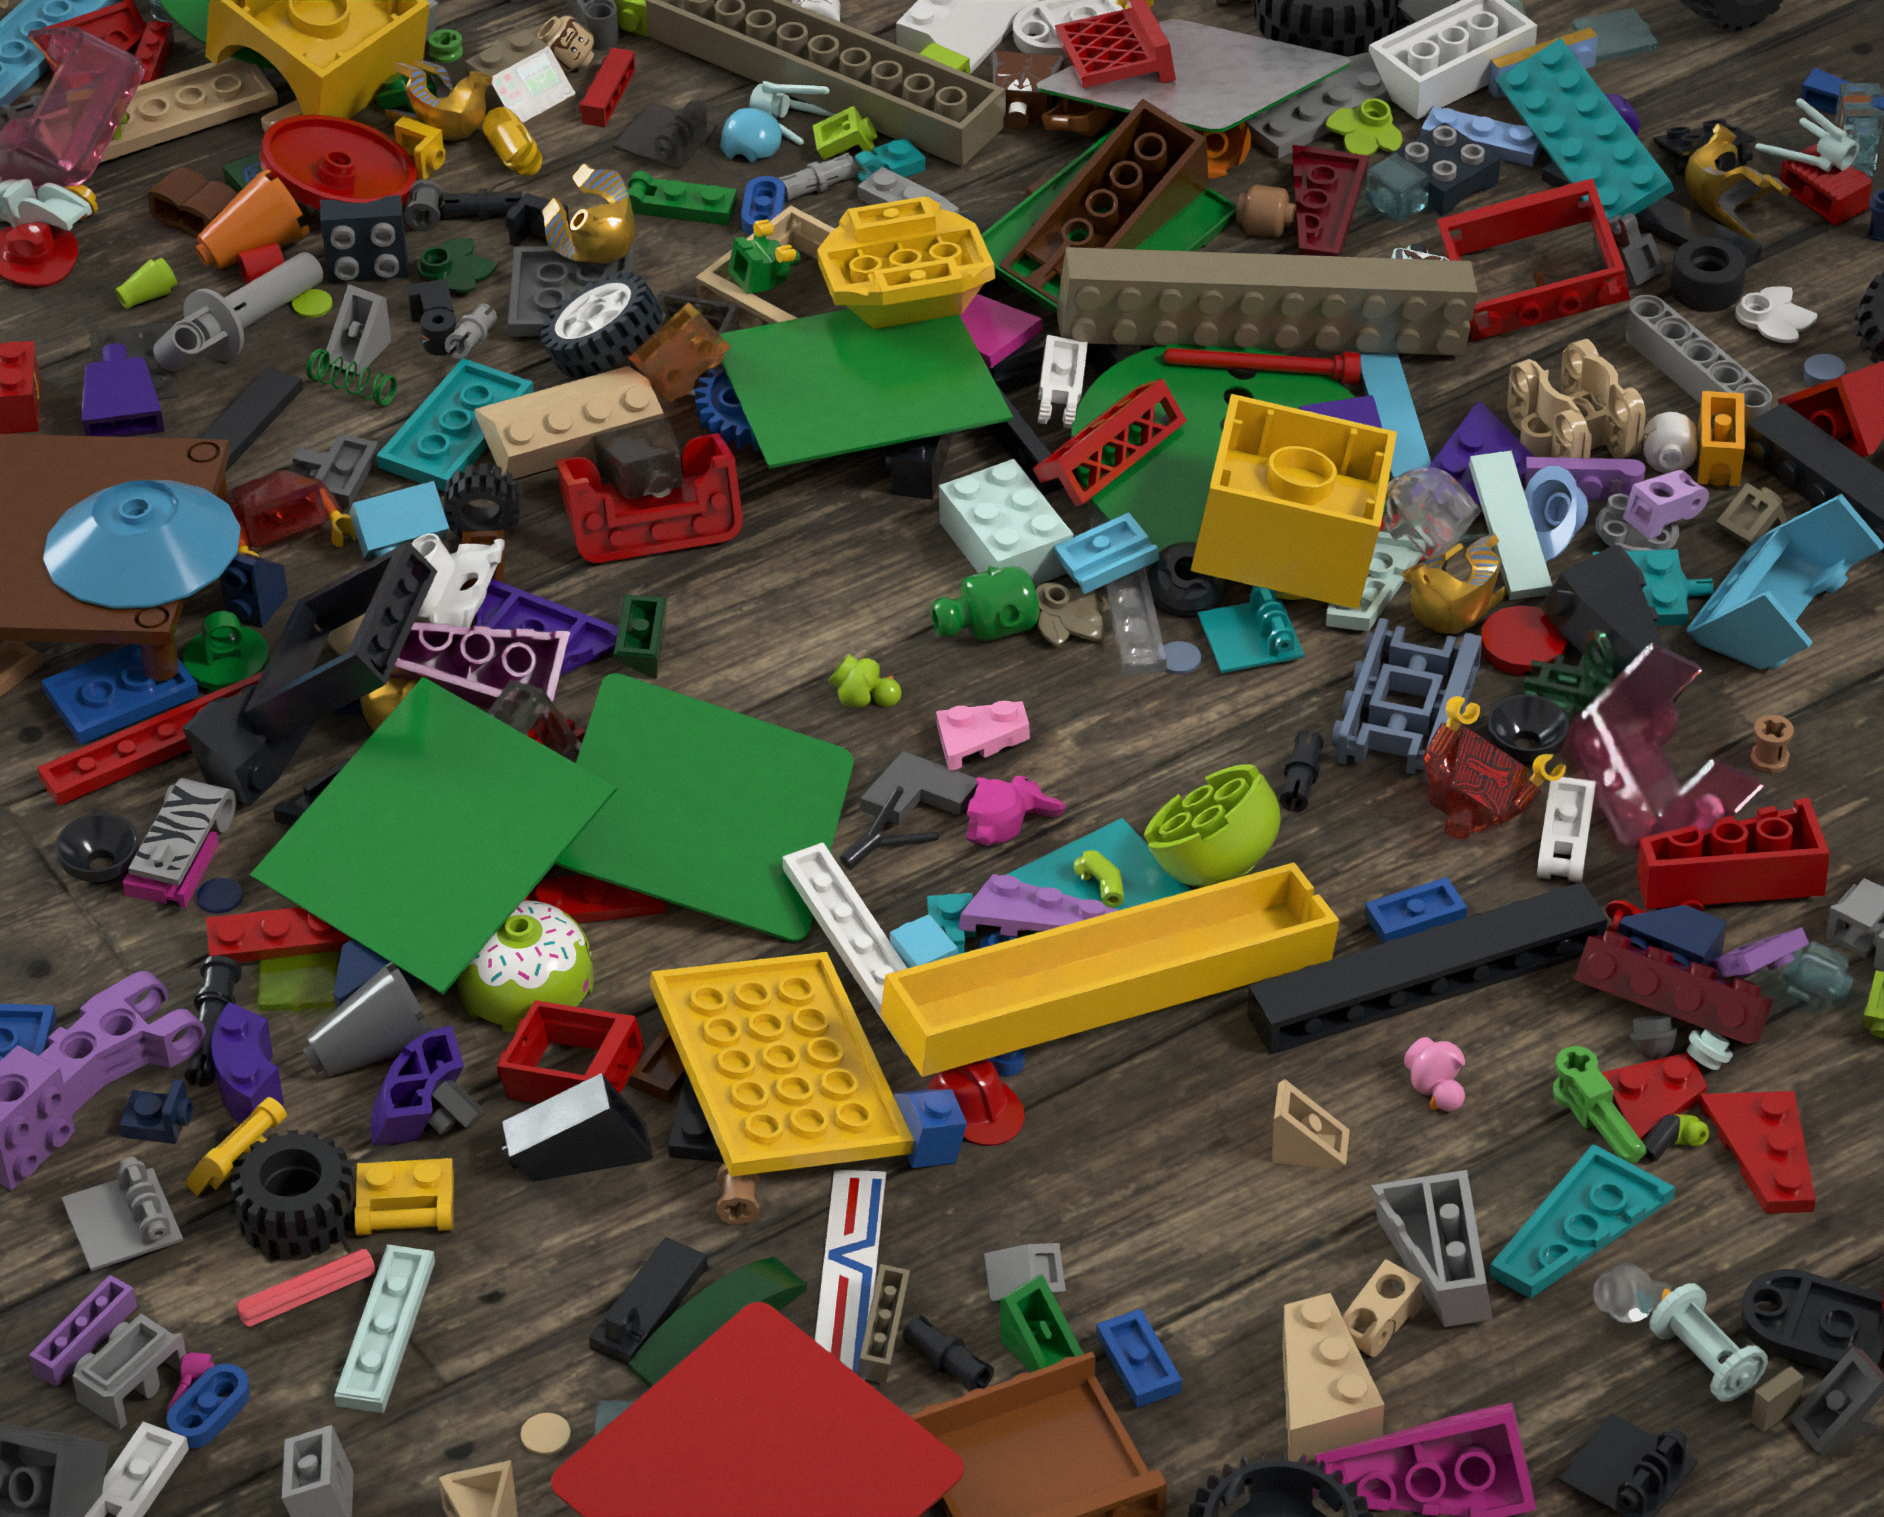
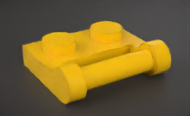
[184,1097,287,1196]
[355,1158,454,1236]

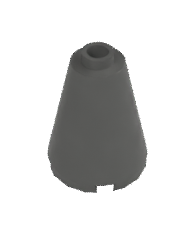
[302,961,433,1077]

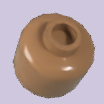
[1236,185,1296,239]

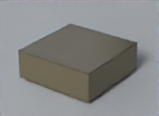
[1751,1366,1804,1433]

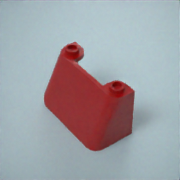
[555,433,743,563]

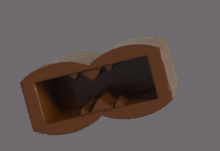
[147,167,238,239]

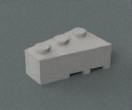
[1371,1170,1493,1327]

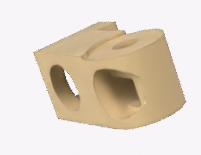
[1343,1259,1423,1357]

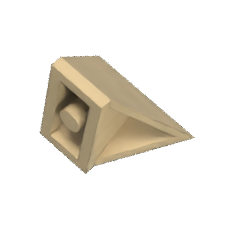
[1272,1080,1350,1169]
[439,1460,518,1517]

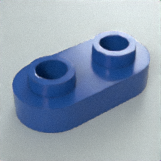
[741,176,785,236]
[166,1364,250,1448]

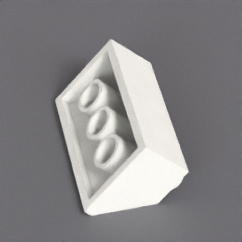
[896,0,1038,74]
[1369,0,1537,119]

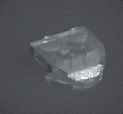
[1384,468,1482,559]

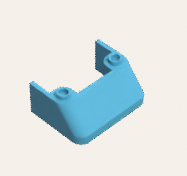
[1686,494,1884,670]

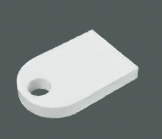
[1013,0,1124,58]

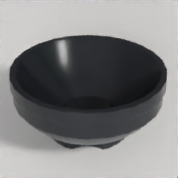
[1148,541,1226,618]
[1488,694,1569,763]
[56,813,139,883]

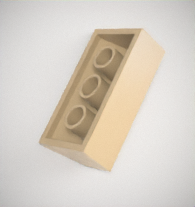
[474,366,664,480]

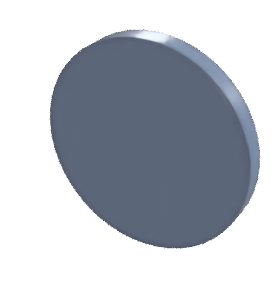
[1158,641,1201,674]

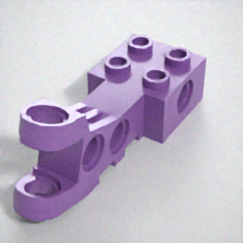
[0,971,206,1191]

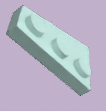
[1326,531,1428,631]

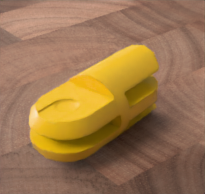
[482,107,542,176]

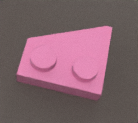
[936,701,1030,771]

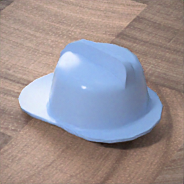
[1524,466,1588,562]

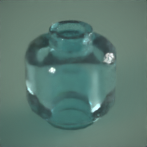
[1781,941,1854,1009]

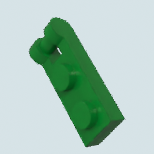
[626,171,737,226]

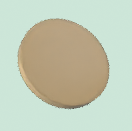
[521,1413,571,1456]

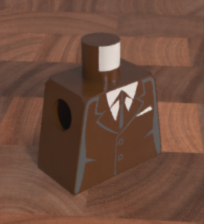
[991,50,1064,130]

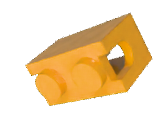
[1698,391,1745,486]

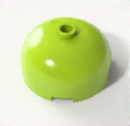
[1144,764,1281,887]

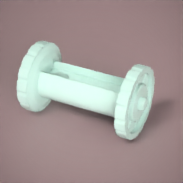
[1650,1283,1768,1402]

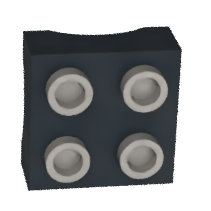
[1387,122,1500,216]
[321,195,408,283]

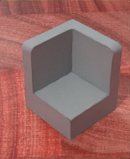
[984,1243,1066,1301]

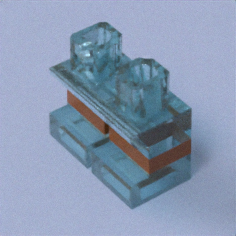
[1834,83,1884,178]

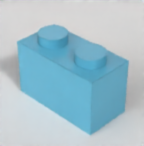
[349,481,449,560]

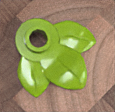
[1325,98,1402,157]

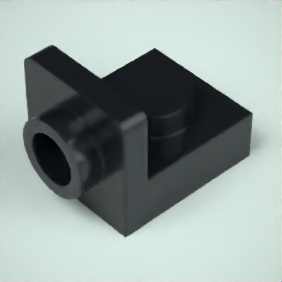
[505,193,570,247]

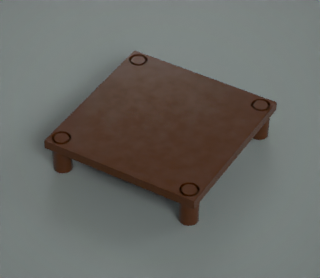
[0,434,231,681]

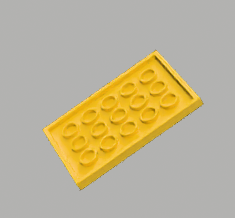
[650,952,914,1177]

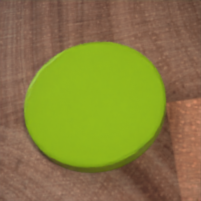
[292,289,333,318]

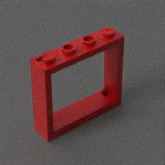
[1437,178,1630,341]

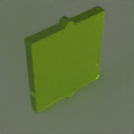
[259,951,337,1012]

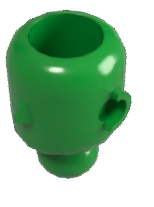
[930,566,1040,642]

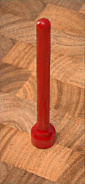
[1163,348,1361,385]

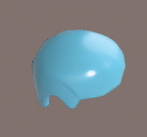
[720,108,782,163]

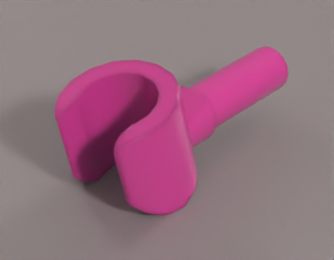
[165,1353,214,1413]

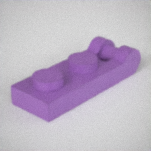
[1524,457,1645,501]

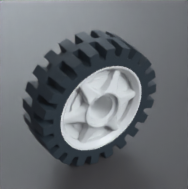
[540,272,663,378]

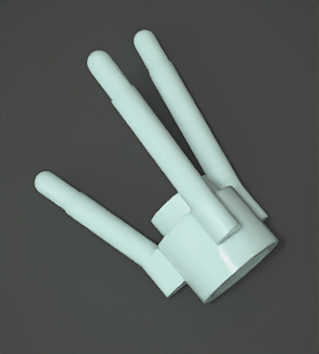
[750,81,836,146]
[1755,98,1859,172]

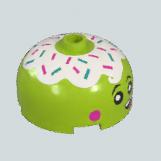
[455,900,594,1033]

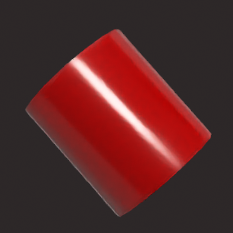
[236,242,285,285]

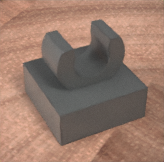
[428,1080,487,1134]

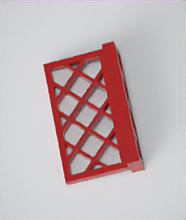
[1055,0,1176,88]

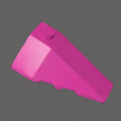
[1315,1402,1536,1517]

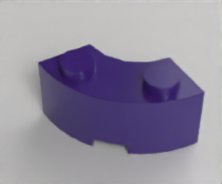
[211,1002,284,1125]
[371,1026,464,1146]

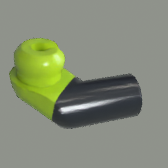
[1642,1114,1709,1162]

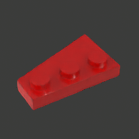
[1699,1091,1816,1214]

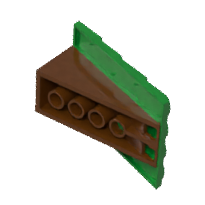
[981,98,1237,314]

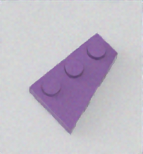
[959,874,1119,936]

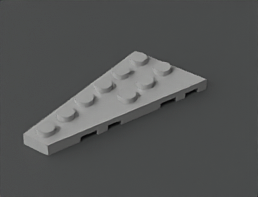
[1246,52,1392,159]

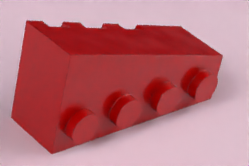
[1637,797,1830,909]

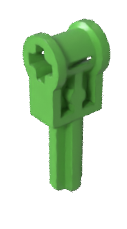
[1553,1046,1646,1165]

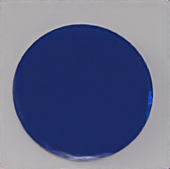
[197,878,243,914]

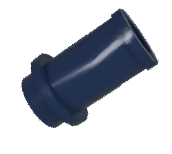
[1868,189,1884,242]

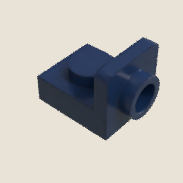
[119,1079,193,1144]

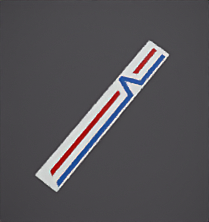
[815,1169,886,1380]

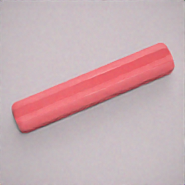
[236,1248,375,1327]

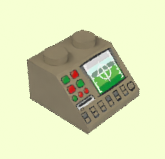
[465,29,576,128]

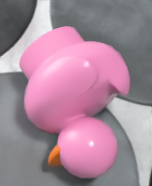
[1404,1037,1465,1112]

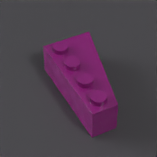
[390,622,570,724]

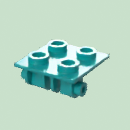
[1198,585,1305,673]

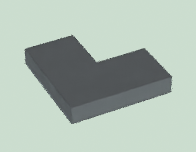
[860,751,977,825]

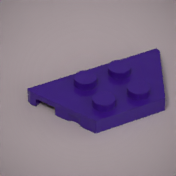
[1405,401,1534,517]
[475,578,618,676]

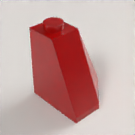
[1777,361,1884,457]

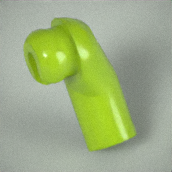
[1073,850,1124,908]

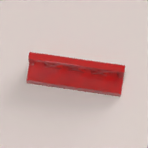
[1033,378,1187,506]

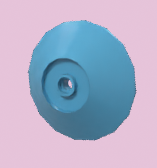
[43,480,241,609]

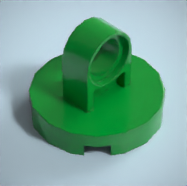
[183,611,270,694]

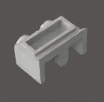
[72,1314,186,1430]

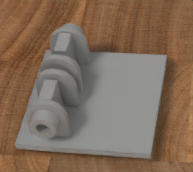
[61,1157,183,1271]

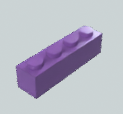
[29,1275,137,1387]

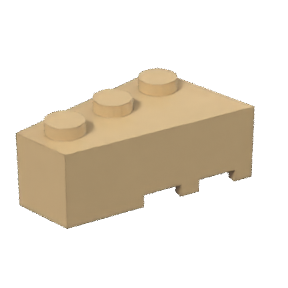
[1282,1293,1385,1462]

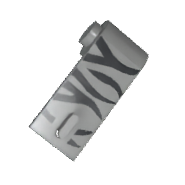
[129,778,236,886]

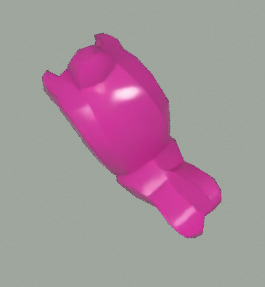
[966,776,1066,846]

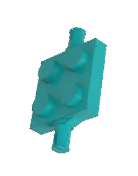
[1592,549,1713,626]

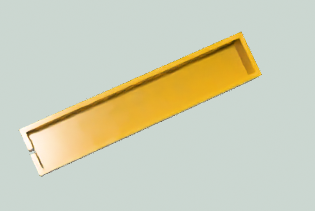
[881,862,1339,1077]

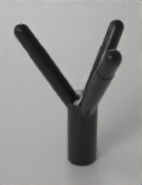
[839,786,939,870]

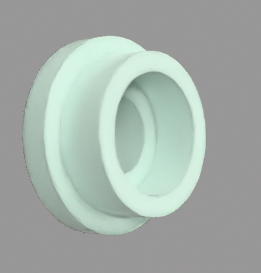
[1687,1029,1733,1070]

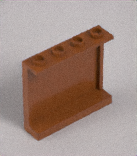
[909,1351,1167,1517]

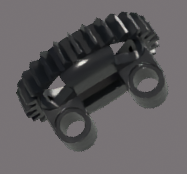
[1188,1450,1373,1517]

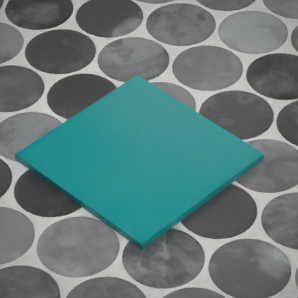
[1006,818,1191,934]

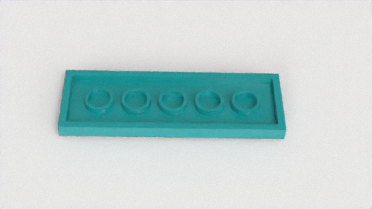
[1495,38,1674,220]

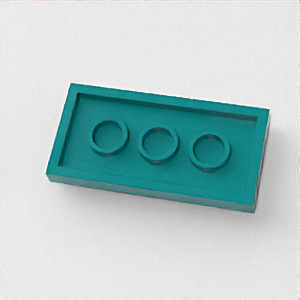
[376,358,534,491]

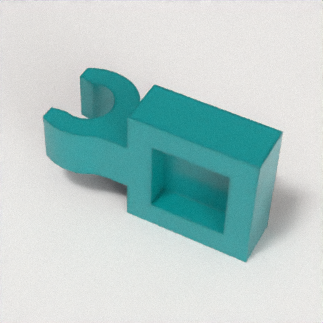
[855,137,926,183]
[927,893,976,954]

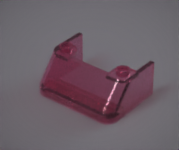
[0,26,145,189]
[1569,642,1763,850]

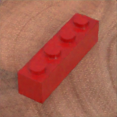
[126,21,174,89]
[579,48,636,128]

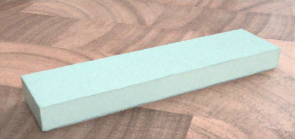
[1469,451,1553,600]
[334,1244,435,1414]

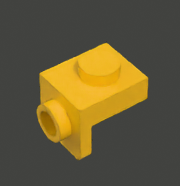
[394,116,446,180]

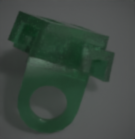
[1524,629,1614,727]

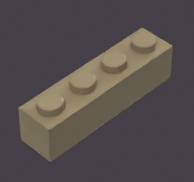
[856,1264,910,1384]

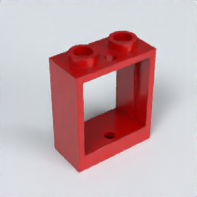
[497,1000,645,1104]

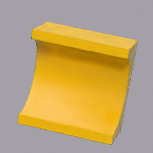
[206,0,430,119]
[1190,394,1397,610]

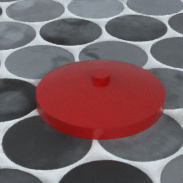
[259,115,417,210]

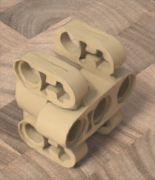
[1507,339,1646,459]

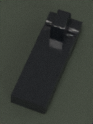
[589,1237,708,1366]

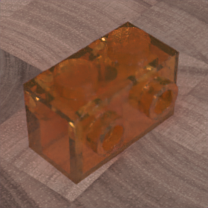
[629,302,731,403]

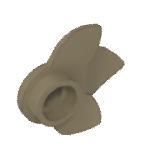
[1036,582,1110,647]

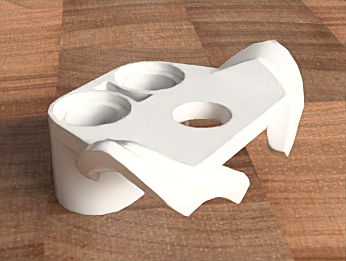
[411,534,505,627]

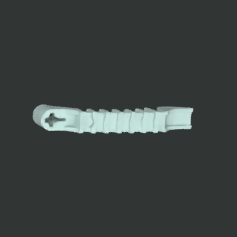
[0,176,92,231]

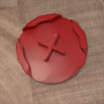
[1481,606,1567,676]

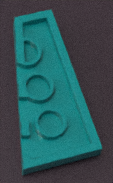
[1489,1144,1675,1299]

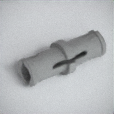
[778,153,857,202]
[445,304,497,359]

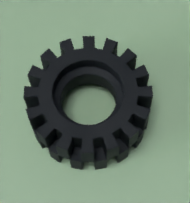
[444,464,521,538]

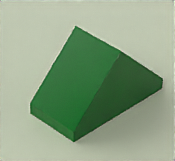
[1000,1274,1083,1372]

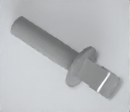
[154,252,323,371]

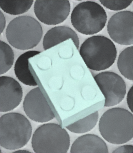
[939,459,1074,586]

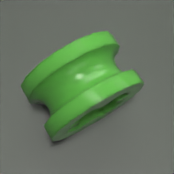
[428,29,463,63]

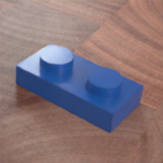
[1364,877,1467,944]
[1096,1309,1182,1408]

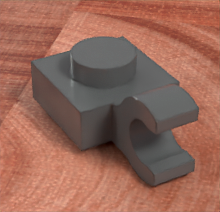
[1608,212,1666,287]

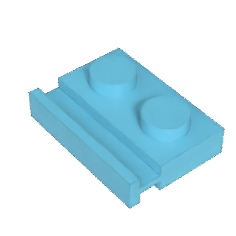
[1054,512,1160,594]

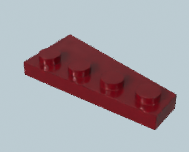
[1292,145,1369,257]

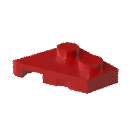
[1602,1052,1707,1141]

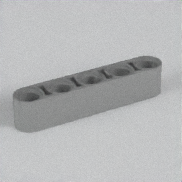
[1626,295,1772,438]

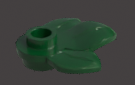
[417,238,497,293]

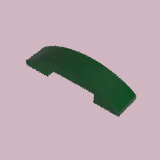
[629,1257,807,1388]

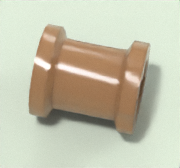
[1750,715,1794,774]
[716,1164,760,1225]

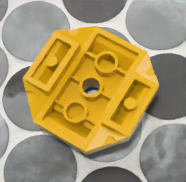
[817,196,995,329]

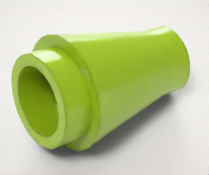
[115,258,178,310]

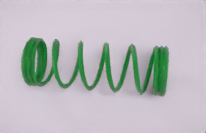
[306,348,397,407]

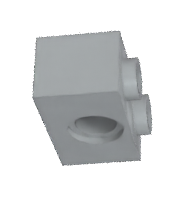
[282,1425,354,1517]

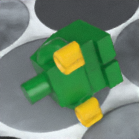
[728,219,800,294]

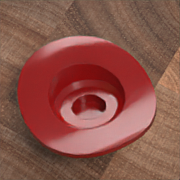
[0,222,79,287]

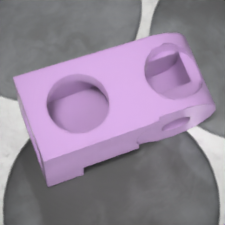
[1623,470,1709,539]

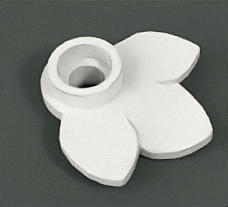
[1735,287,1817,343]

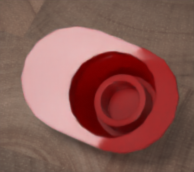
[927,1059,1025,1146]

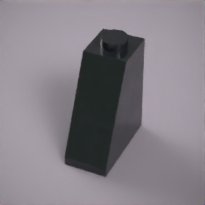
[502,1073,654,1182]

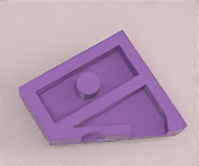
[1710,927,1809,979]

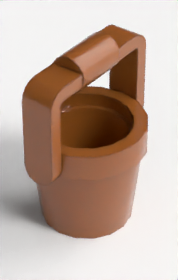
[1042,98,1122,136]

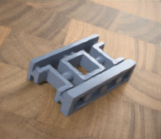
[1331,618,1482,786]

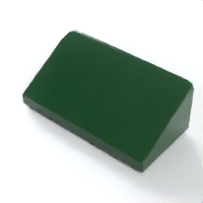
[614,594,667,679]

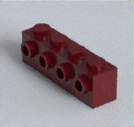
[1574,930,1774,1044]

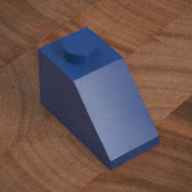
[893,1089,967,1168]

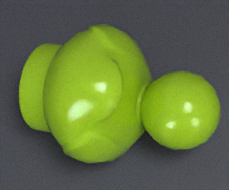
[828,653,901,708]

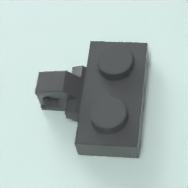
[292,433,379,508]

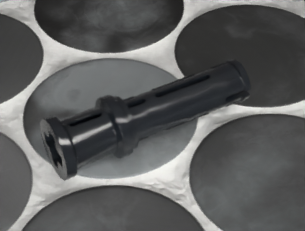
[184,956,242,1087]

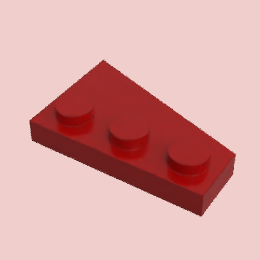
[34,0,147,92]

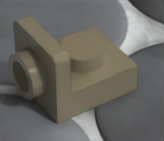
[1716,483,1787,547]

